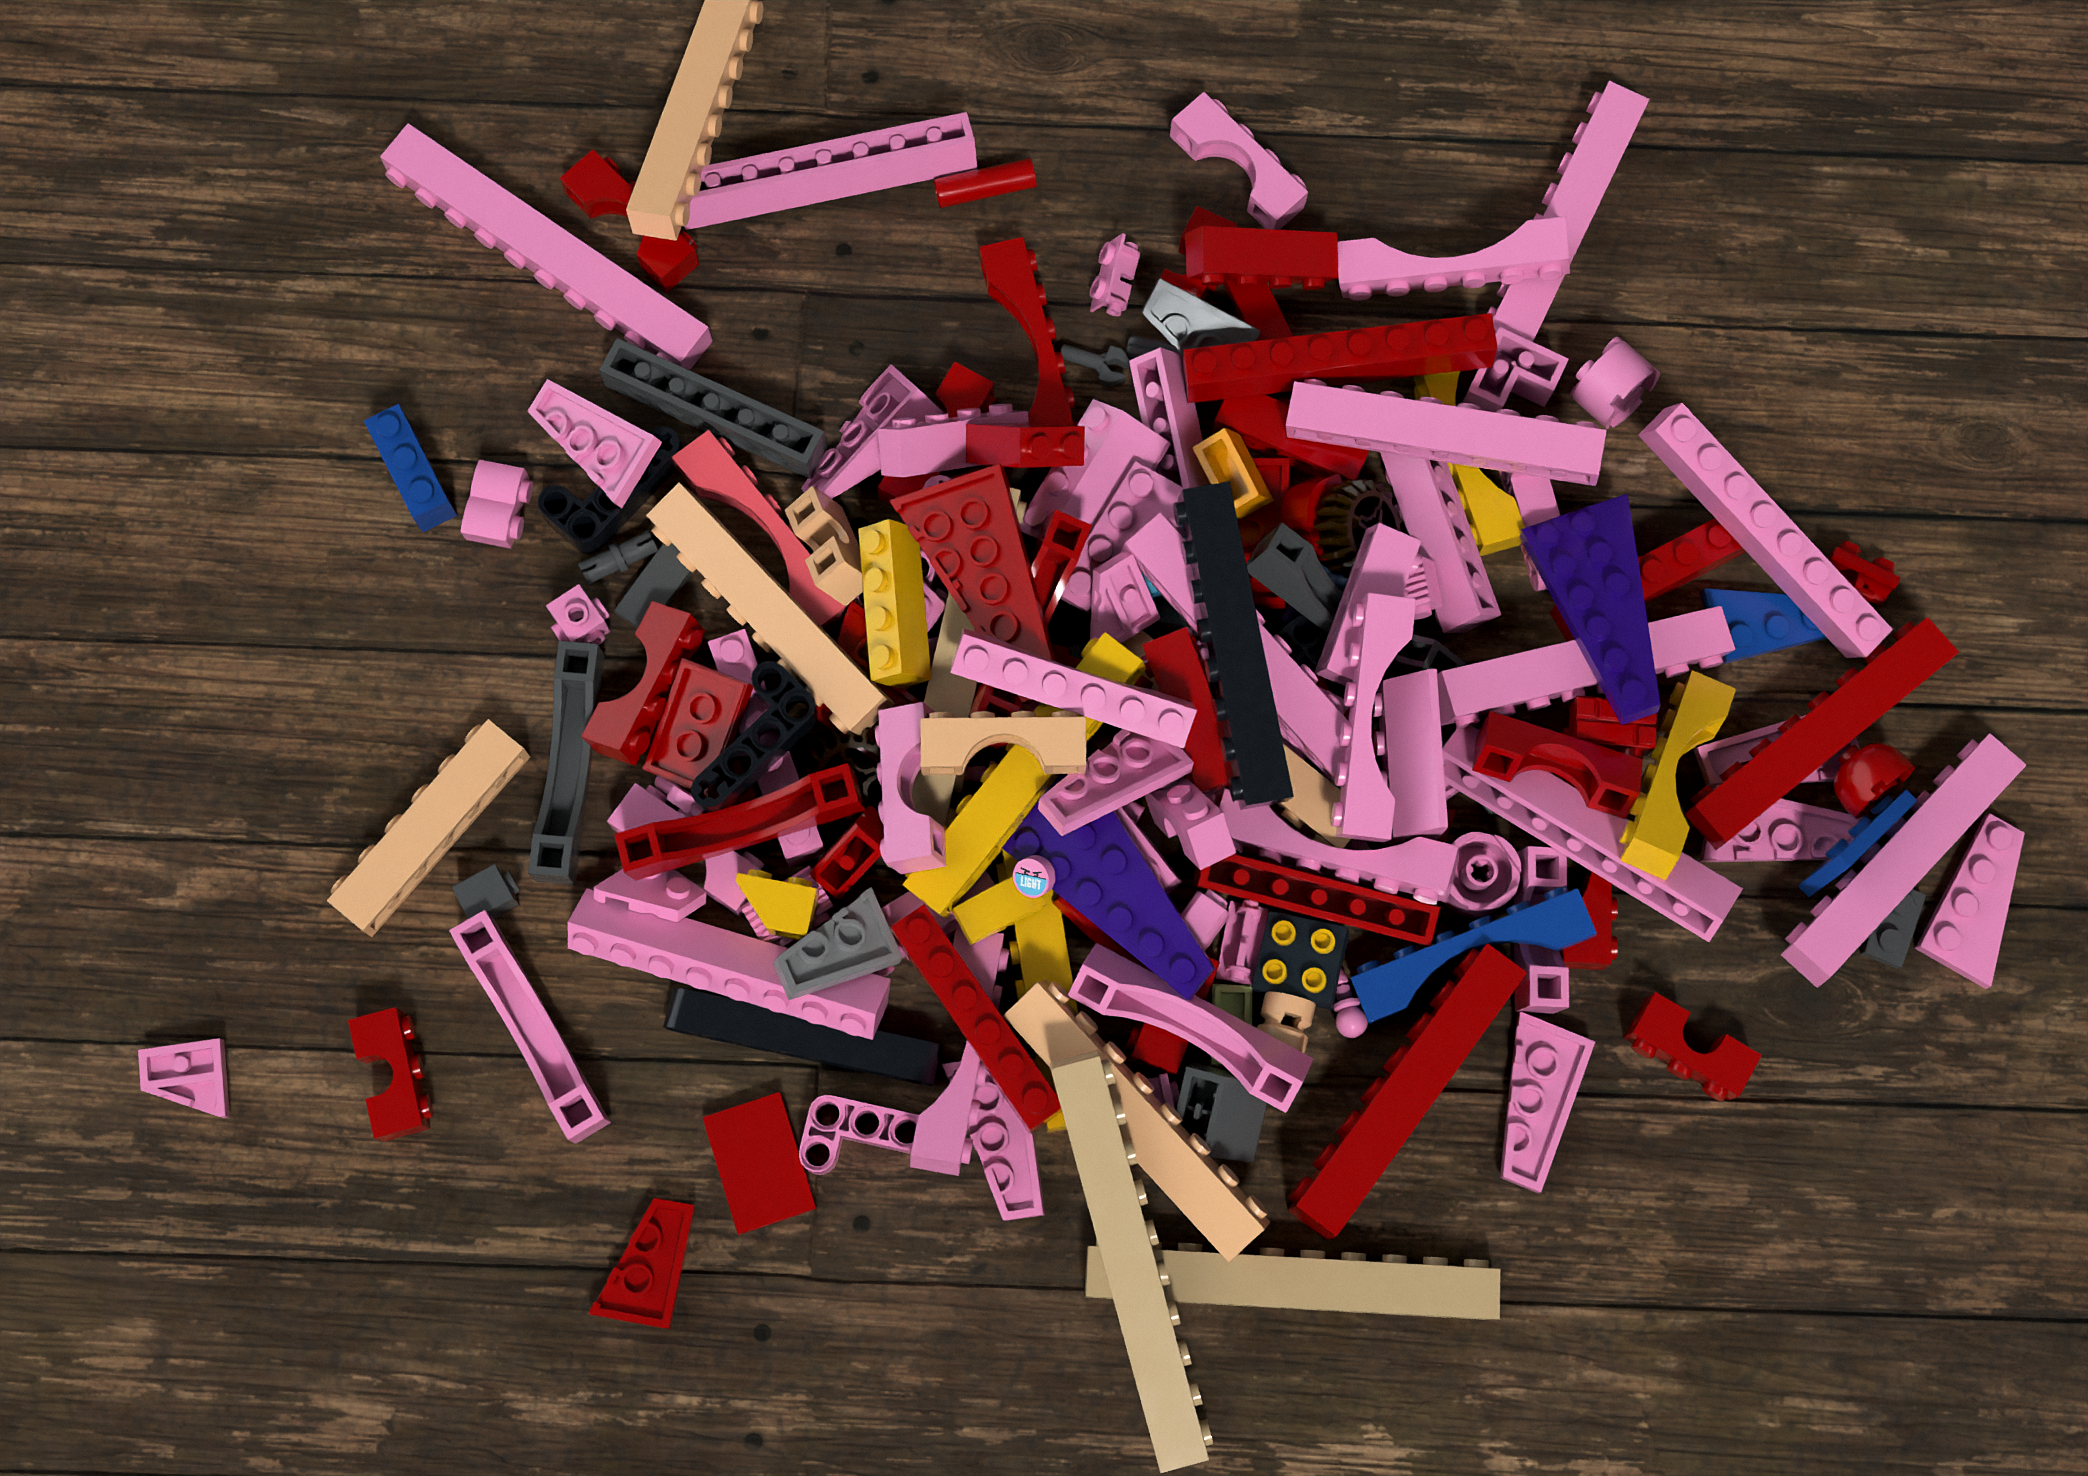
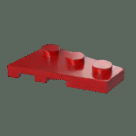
[588,1198,696,1329]

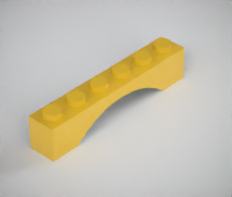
[1414,371,1525,556]
[1619,670,1736,880]

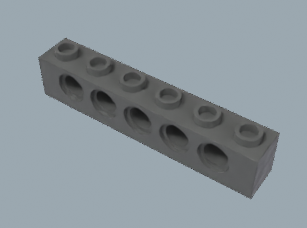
[599,338,827,479]

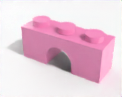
[1145,776,1236,870]

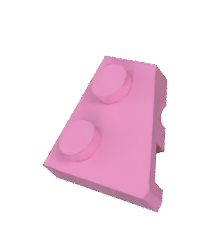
[1090,550,1161,644]
[593,869,707,922]
[138,1038,230,1118]

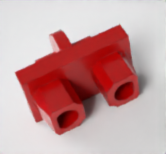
[1828,540,1900,607]

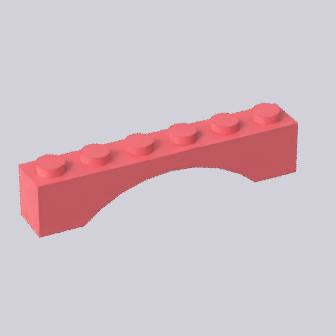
[672,430,850,633]

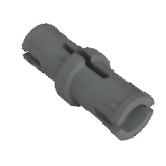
[578,530,658,585]

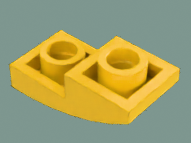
[952,876,1047,946]

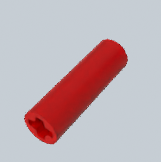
[934,158,1037,209]

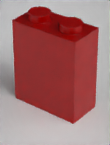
[966,422,1085,468]

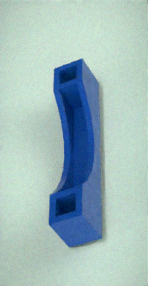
[1351,885,1597,1024]

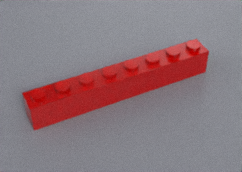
[1183,313,1498,403]
[1685,617,1959,850]

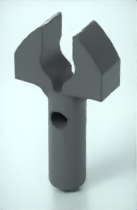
[1059,344,1130,388]

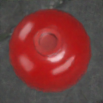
[1834,743,1915,819]

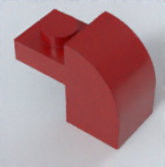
[1280,473,1342,561]

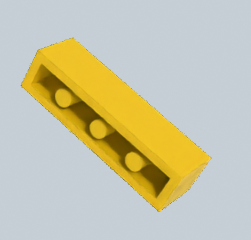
[858,519,932,689]

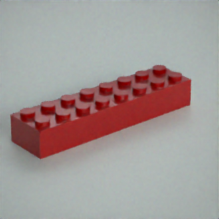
[1287,943,1528,1240]

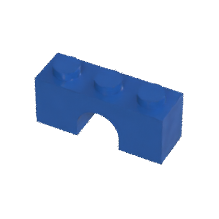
[364,404,458,532]

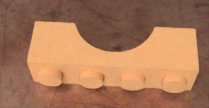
[920,711,1086,775]

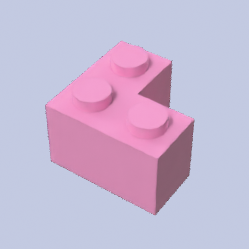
[1462,326,1569,413]

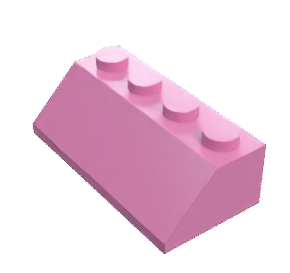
[1019,399,1171,548]
[1372,669,1448,845]

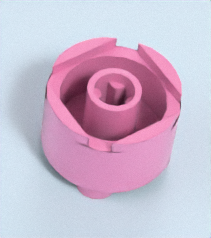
[1570,337,1660,429]
[1443,832,1521,919]

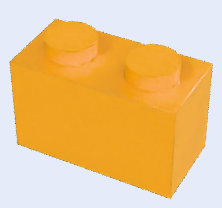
[1192,428,1273,519]

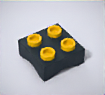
[1251,911,1350,1011]

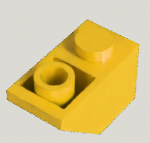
[735,869,819,940]

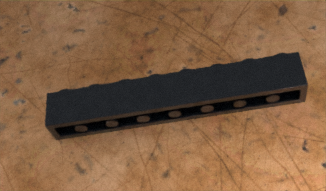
[1173,481,1294,810]

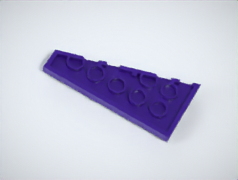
[1520,493,1661,725]
[1002,774,1215,1000]

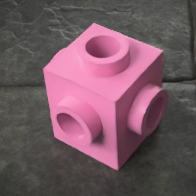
[546,584,610,645]

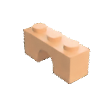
[785,486,863,606]

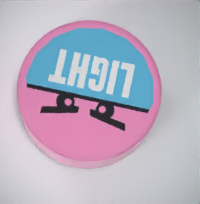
[1013,855,1055,898]

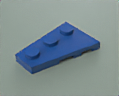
[1700,588,1827,664]
[1798,789,1917,897]

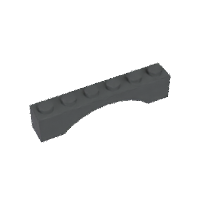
[1247,522,1465,679]
[528,641,605,885]

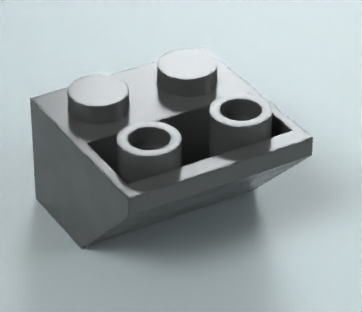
[1176,1062,1268,1162]

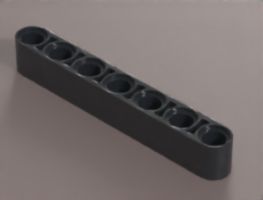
[663,988,943,1086]

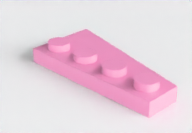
[1060,461,1185,615]
[1038,729,1194,836]
[1700,784,1870,862]
[1500,1011,1595,1193]
[942,1061,1045,1221]

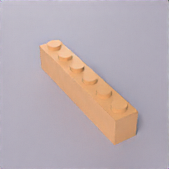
[327,719,530,937]

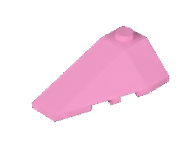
[801,364,944,499]

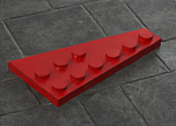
[889,463,1056,704]

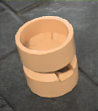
[1257,991,1316,1054]

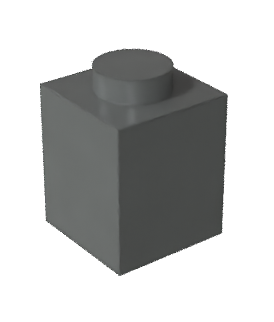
[452,864,520,919]

